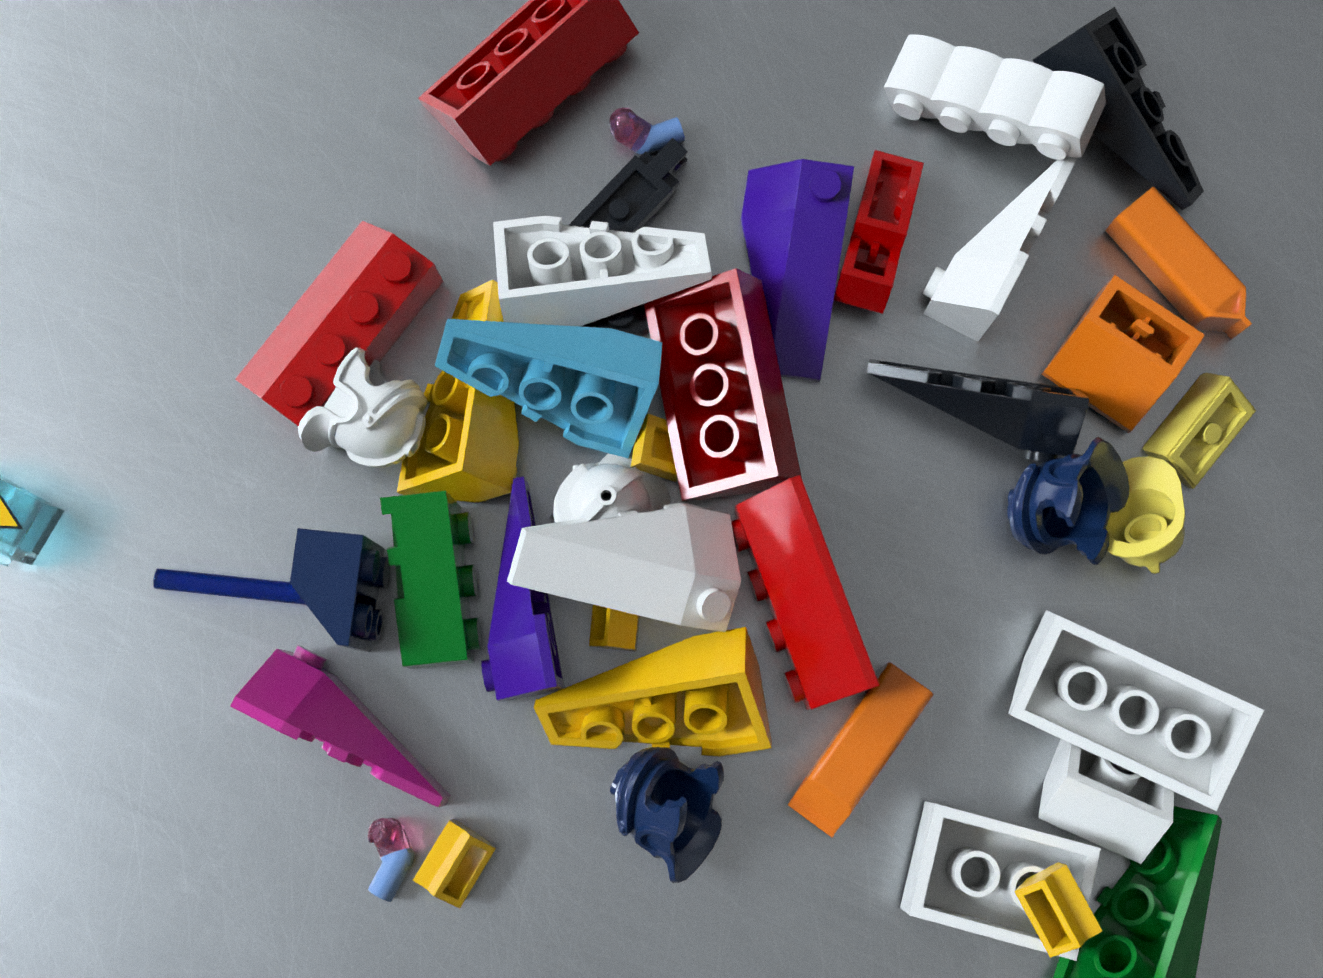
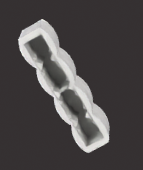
[884,35,1106,160]

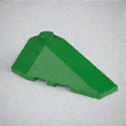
[1053,806,1222,978]

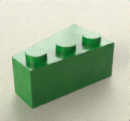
[380,491,482,669]

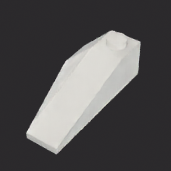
[922,157,1077,342]
[493,216,712,326]
[507,503,741,632]

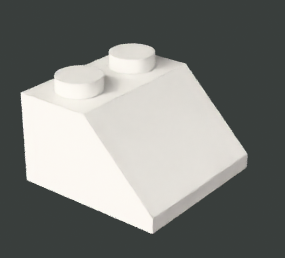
[1038,739,1174,864]

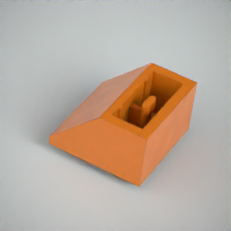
[1041,275,1205,433]

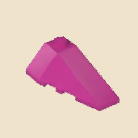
[230,645,451,807]

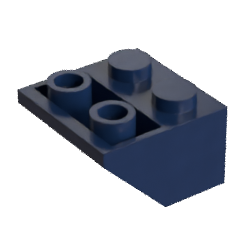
[290,528,390,652]

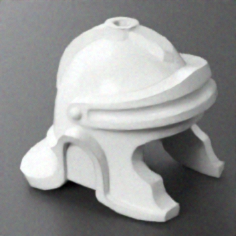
[298,347,427,468]
[549,453,671,523]

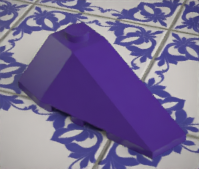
[741,159,854,382]
[481,476,565,702]

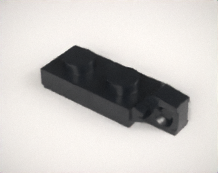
[569,138,688,233]

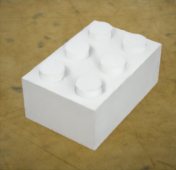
[900,801,1101,961]

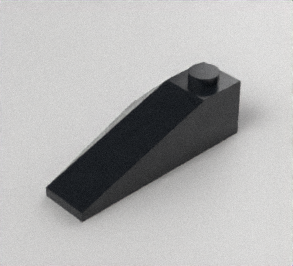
[1032,7,1204,210]
[867,359,1089,462]

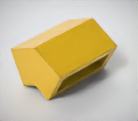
[589,605,640,652]
[413,819,496,909]
[1014,862,1102,958]

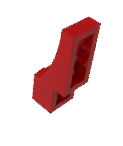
[834,150,924,314]

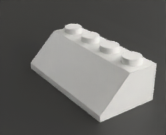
[1008,610,1264,811]

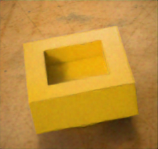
[630,413,678,482]

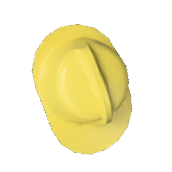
[1106,456,1185,574]

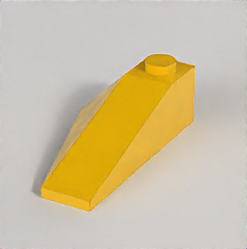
[397,280,519,503]
[534,627,772,756]

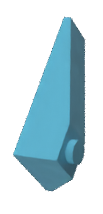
[435,319,663,458]

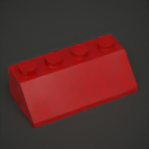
[418,0,639,166]
[235,221,444,427]
[644,268,802,502]
[731,475,879,710]

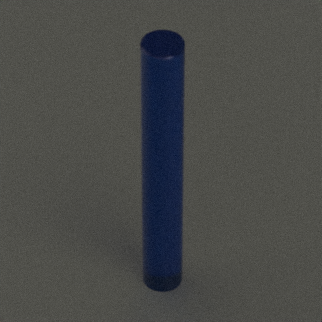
[153,568,306,605]

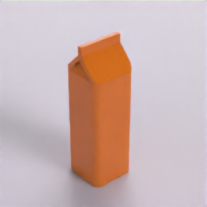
[1105,186,1252,339]
[787,662,934,838]

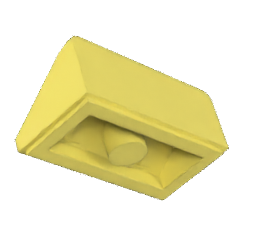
[1142,373,1256,489]

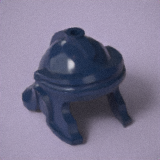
[1007,437,1129,565]
[610,747,724,883]

